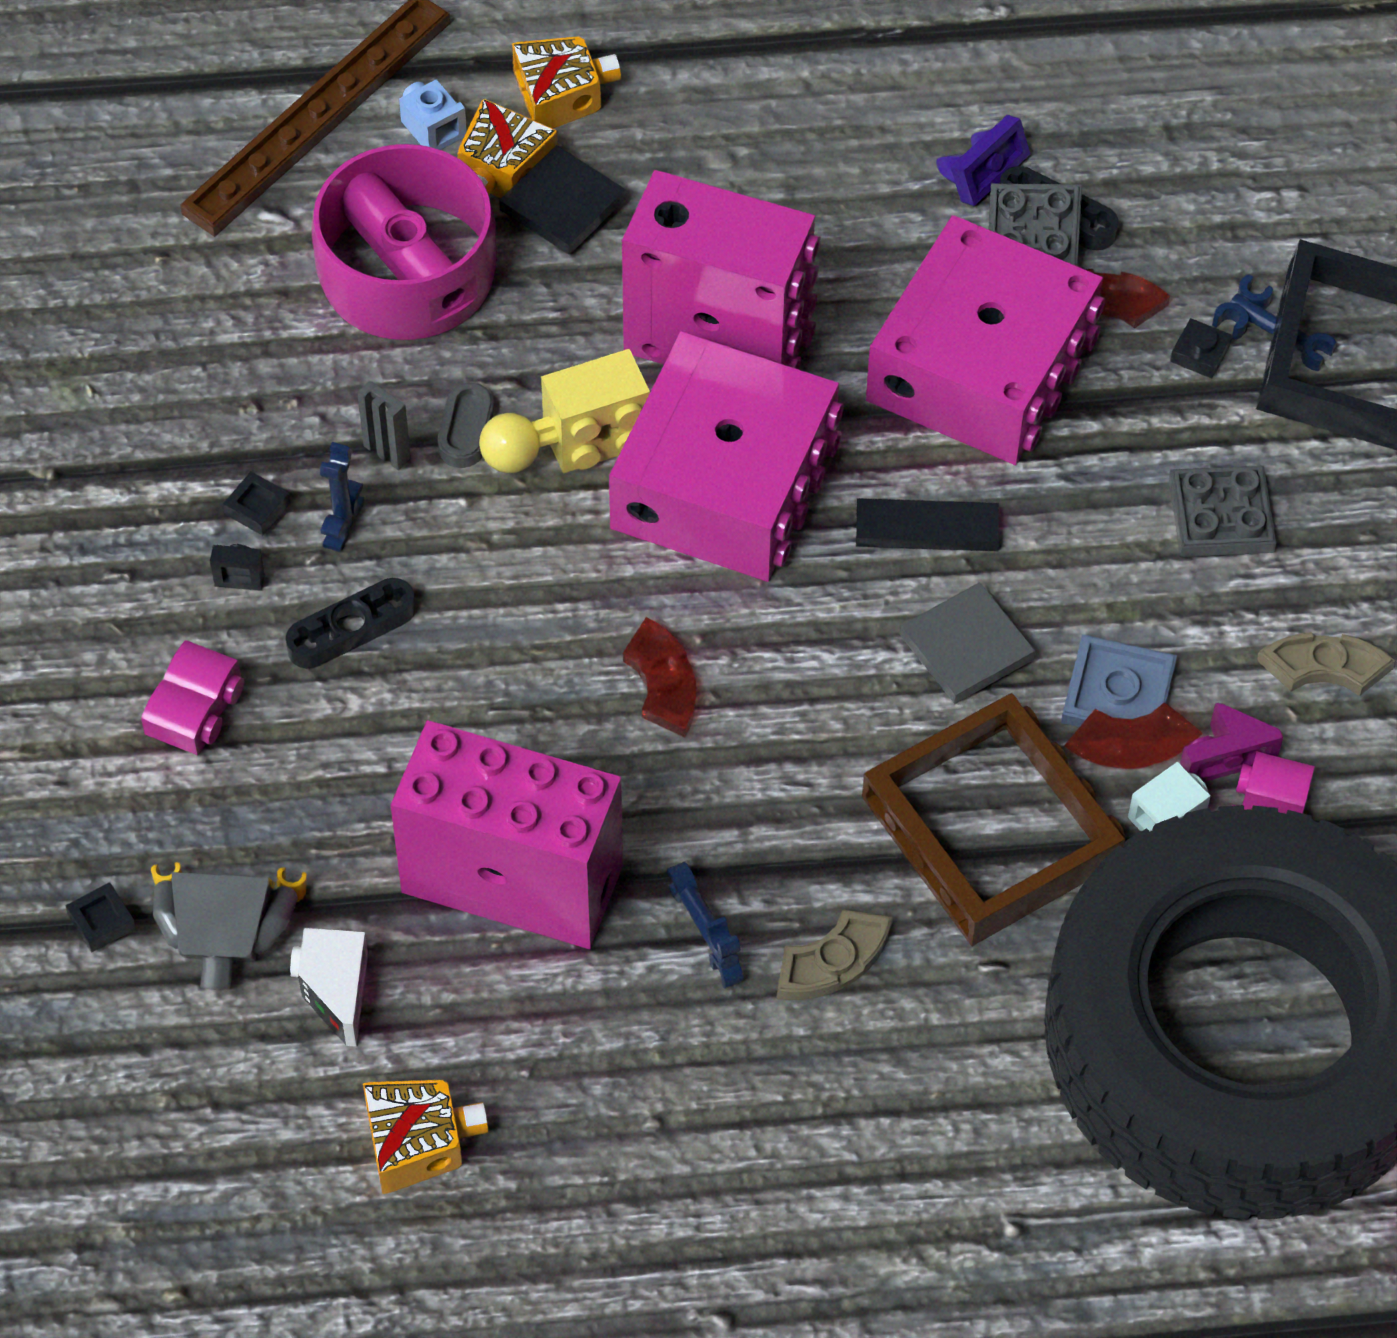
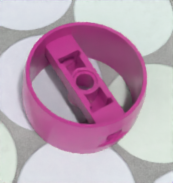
[312,144,497,340]

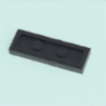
[856,498,999,552]

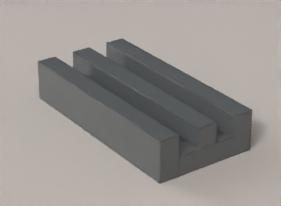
[357,380,411,471]

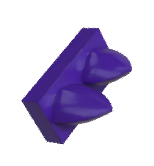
[936,115,1031,206]

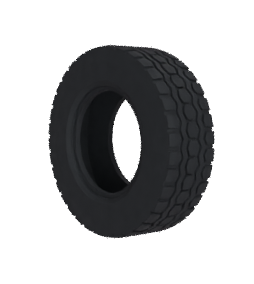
[1044,805,1397,1220]

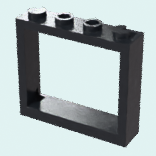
[1256,239,1397,450]

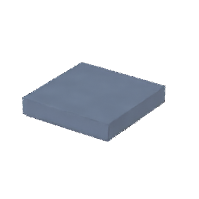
[1061,634,1177,744]

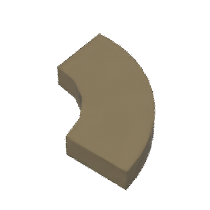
[1257,632,1396,696]
[777,910,892,1000]

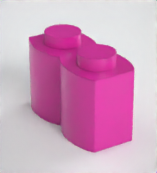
[141,640,244,755]
[1232,751,1315,814]

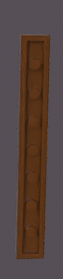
[180,0,450,237]

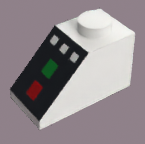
[290,928,368,1046]

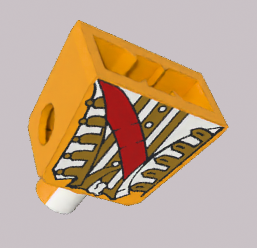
[512,36,621,129]
[457,99,558,198]
[363,1080,489,1194]

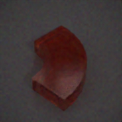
[1084,269,1170,328]
[623,617,697,738]
[1064,702,1203,770]

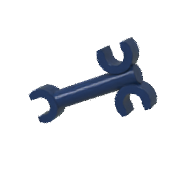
[1212,274,1336,371]
[320,442,365,552]
[667,861,744,989]

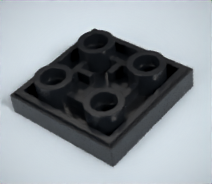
[499,145,626,254]

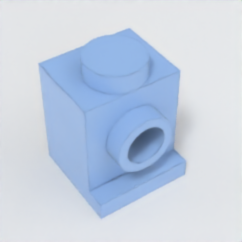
[399,79,467,150]

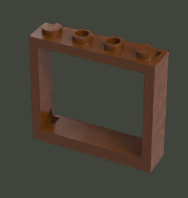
[862,693,1125,946]

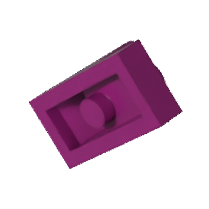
[1180,703,1283,782]

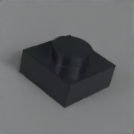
[1170,318,1232,379]
[223,471,291,536]
[210,544,265,591]
[65,882,136,953]

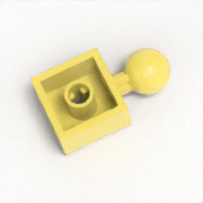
[479,348,650,473]

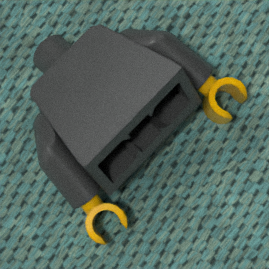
[151,862,307,990]

